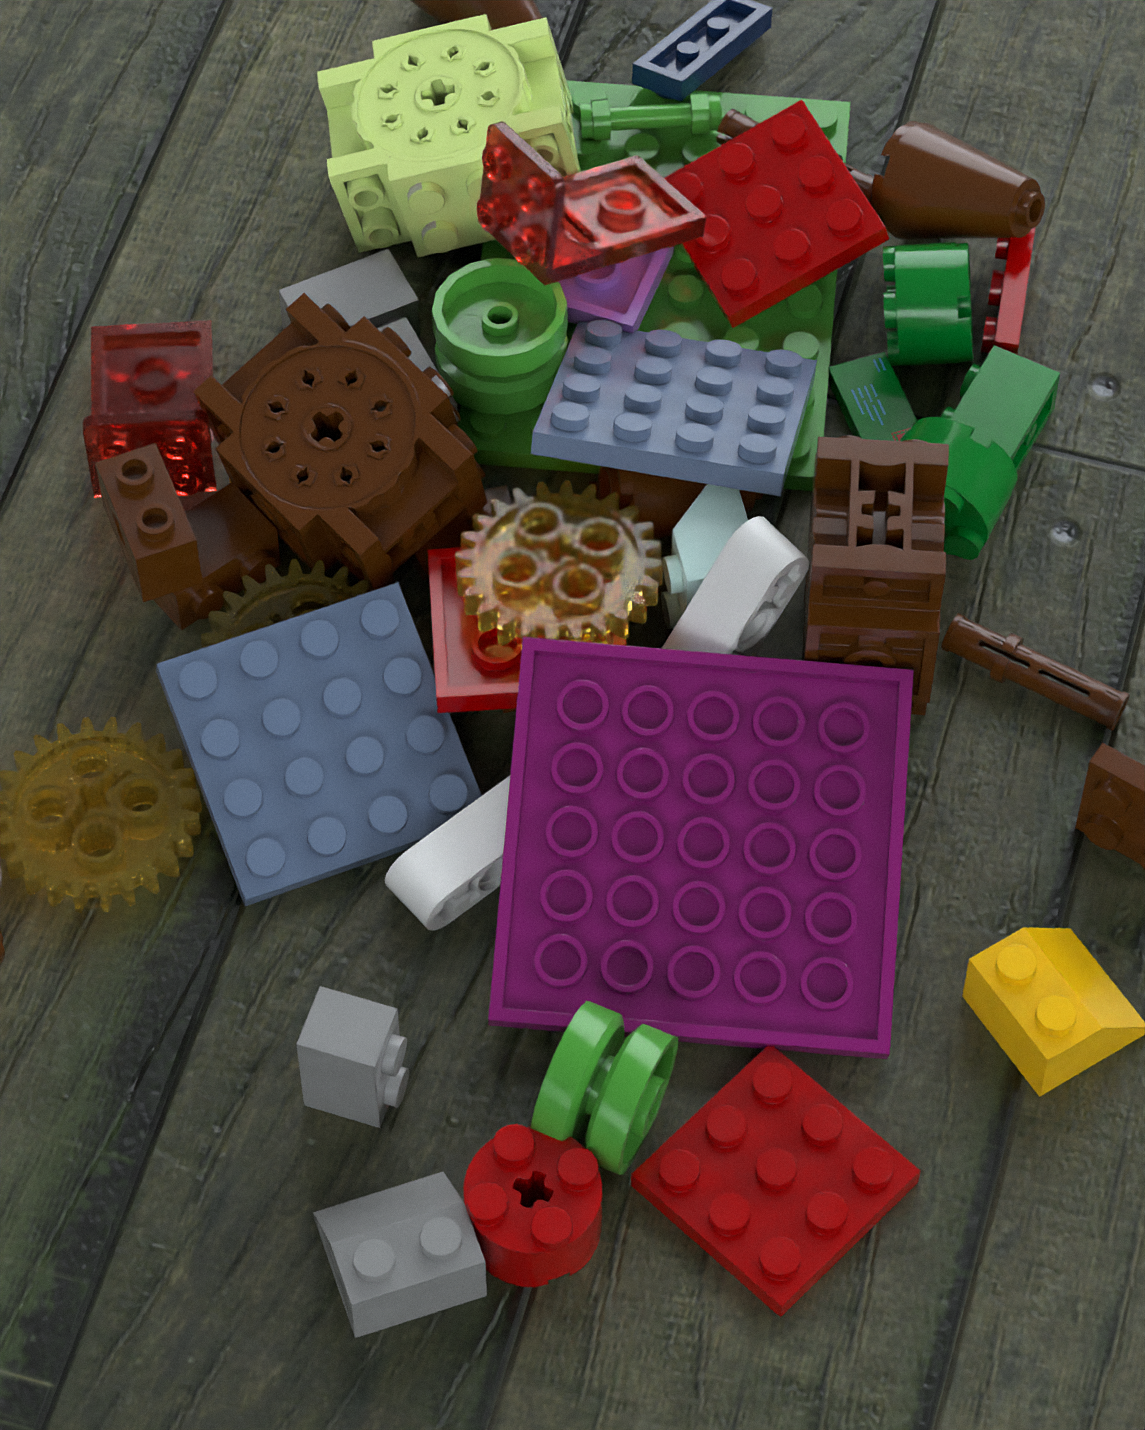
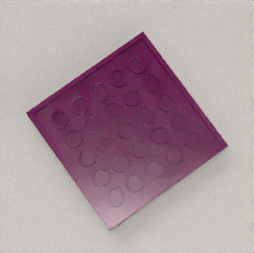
[488,637,914,1059]

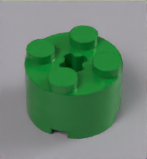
[883,242,974,366]
[900,417,1018,560]

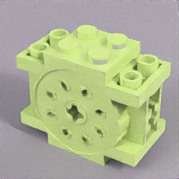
[317,14,587,257]

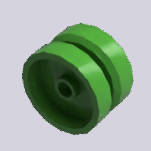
[432,258,569,415]
[530,1001,678,1175]

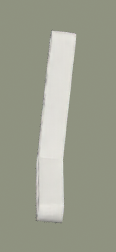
[385,516,810,931]

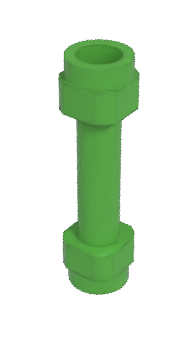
[579,92,722,141]

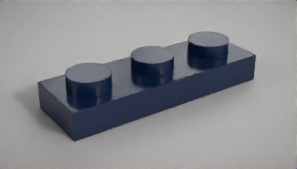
[632,0,773,102]

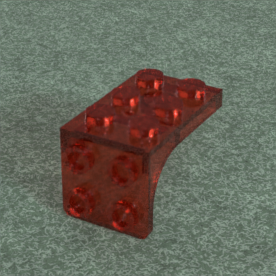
[477,121,707,286]
[83,320,217,498]

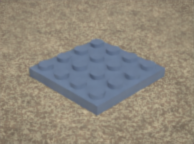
[531,320,817,496]
[156,583,482,906]

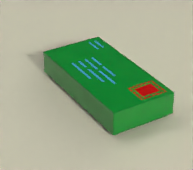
[828,351,917,441]

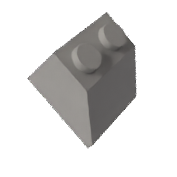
[313,1172,487,1338]

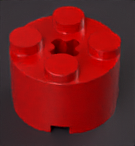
[463,1124,602,1287]

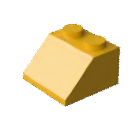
[962,927,1145,1097]

